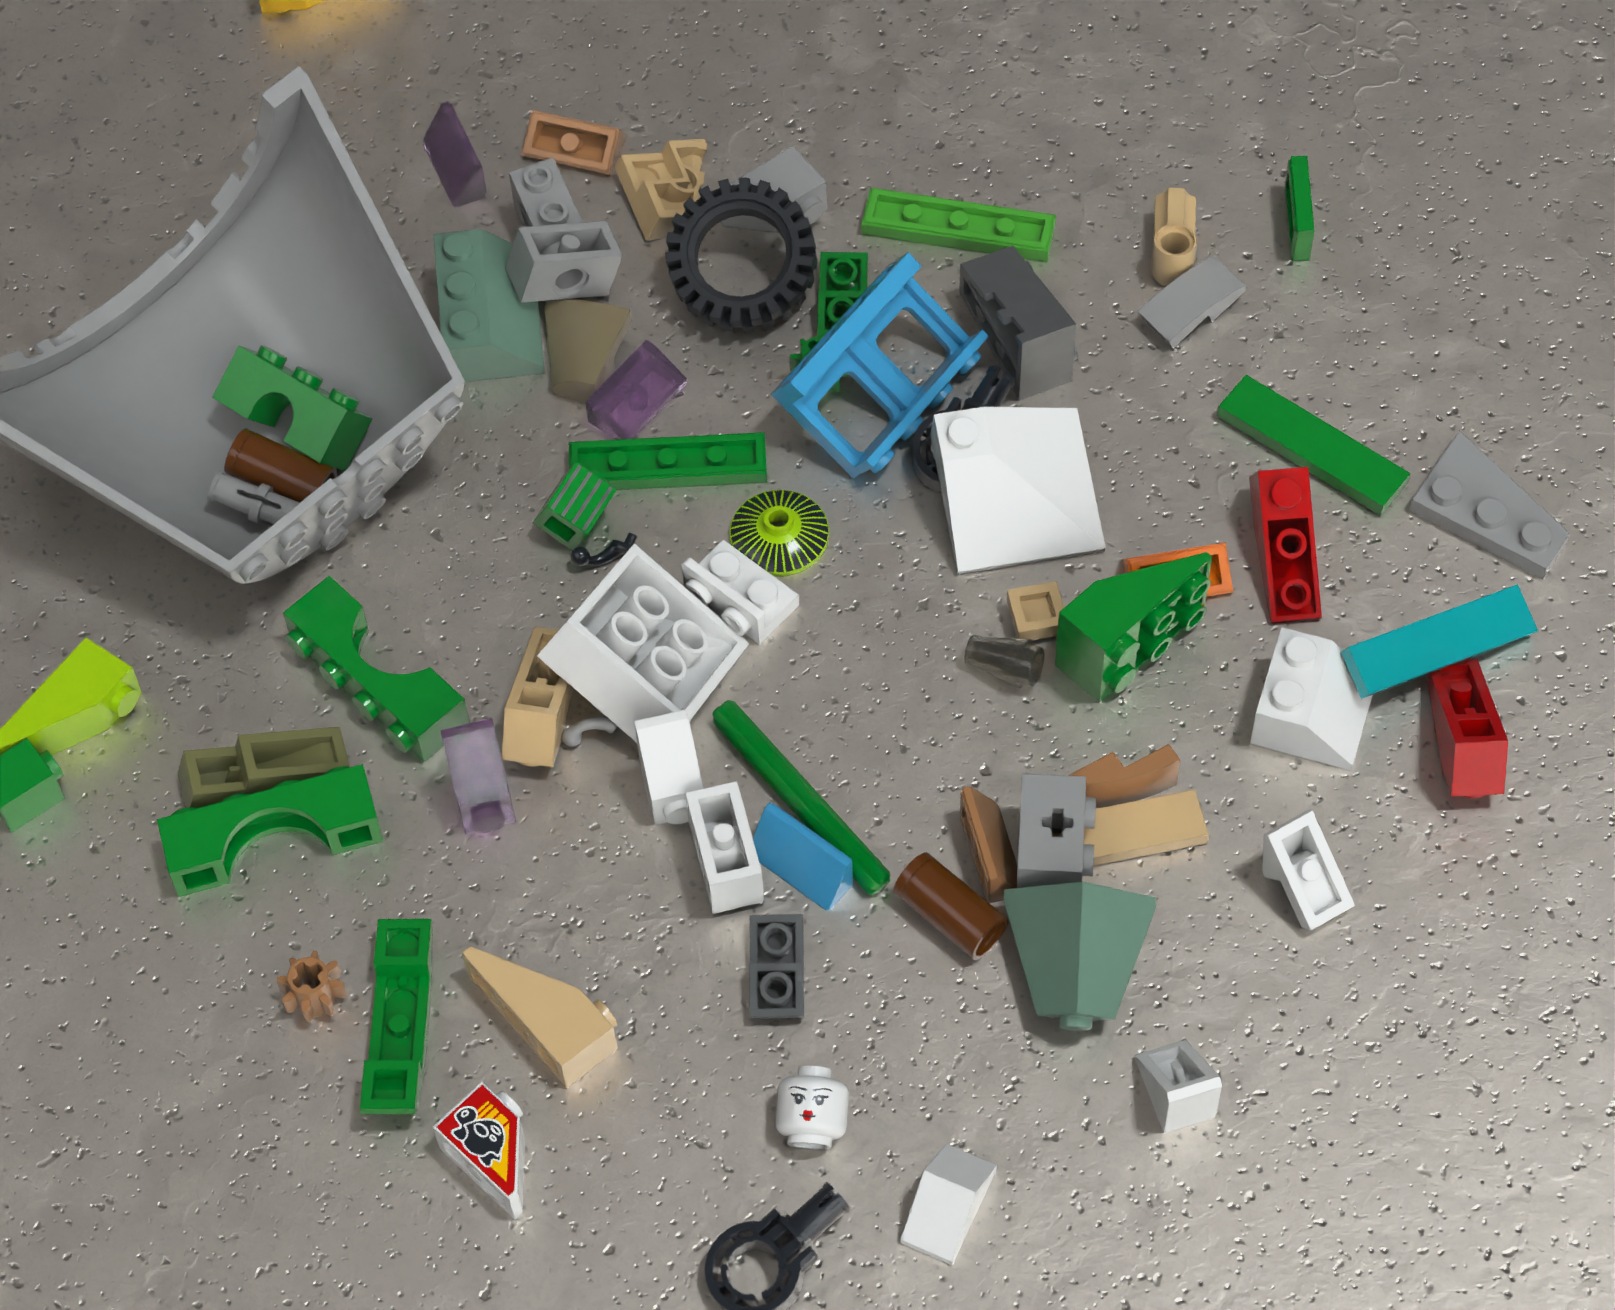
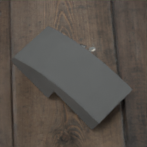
[749,914,804,1019]

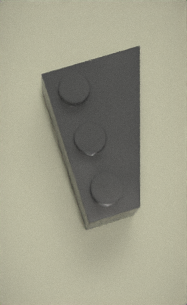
[959,245,1078,400]

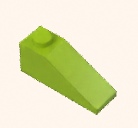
[0,638,142,755]

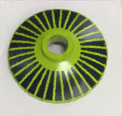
[730,490,829,577]

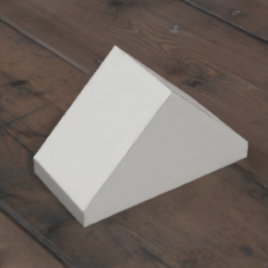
[1135,1040,1222,1133]
[901,1144,997,1265]

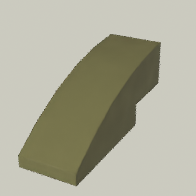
[178,727,350,808]

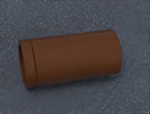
[224,428,337,503]
[893,852,1009,960]

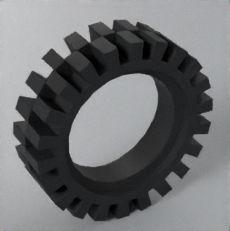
[665,177,817,333]

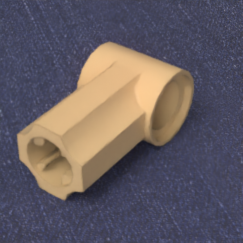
[1151,188,1197,286]

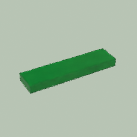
[1217,375,1411,516]
[569,432,767,490]

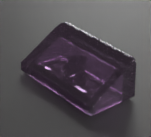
[423,101,487,207]
[586,340,687,440]

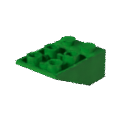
[1055,552,1212,703]

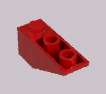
[1249,467,1322,623]

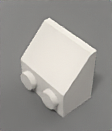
[1250,627,1372,771]

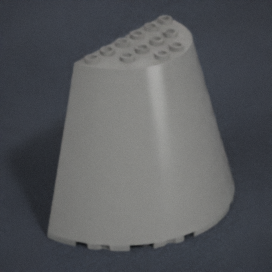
[0,66,465,584]

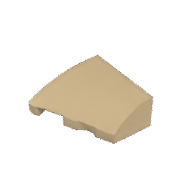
[614,139,707,241]

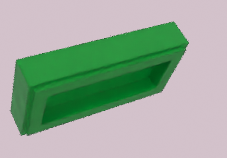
[1284,156,1315,261]

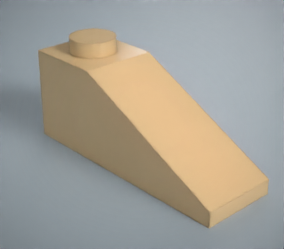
[501,626,573,767]
[462,946,618,1088]

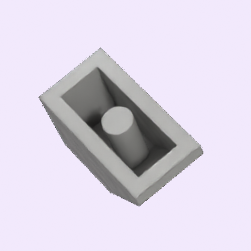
[720,146,827,232]

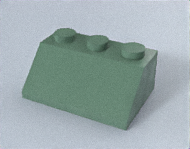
[433,229,545,382]

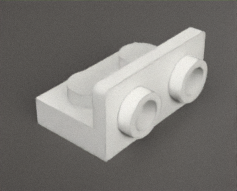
[682,540,799,645]

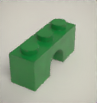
[212,345,373,471]

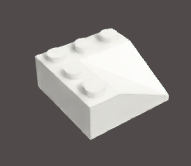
[537,543,749,743]

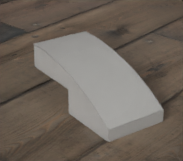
[1138,255,1247,348]

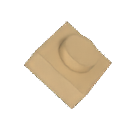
[1007,581,1064,643]

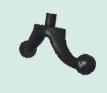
[571,533,637,566]

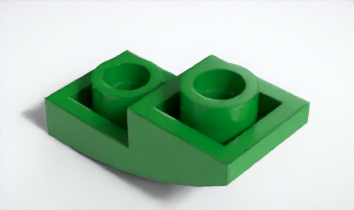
[817,252,868,336]

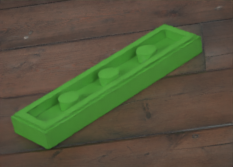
[861,188,1056,262]

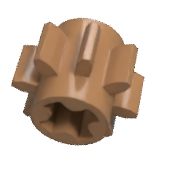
[276,951,347,1023]

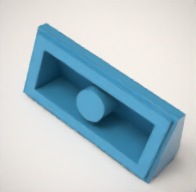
[753,802,853,911]

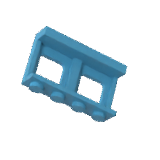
[771,252,989,478]

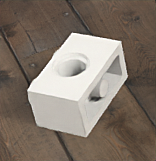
[685,781,764,914]

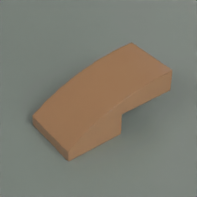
[1068,744,1180,808]

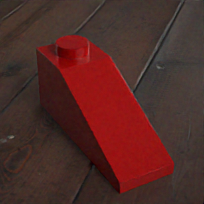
[1426,659,1508,798]

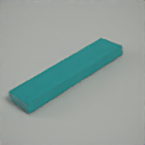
[1341,584,1538,699]

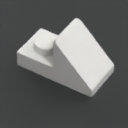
[1262,810,1355,930]

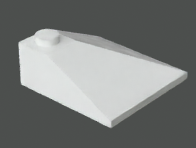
[930,407,1106,575]

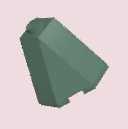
[1004,882,1156,1031]

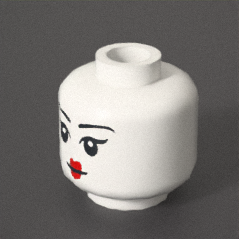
[775,1066,849,1149]

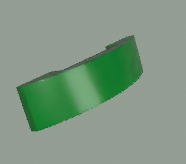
[360,919,433,1114]

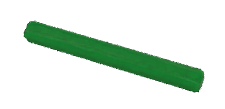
[712,700,890,895]

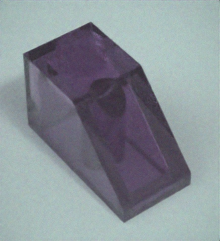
[440,718,516,834]

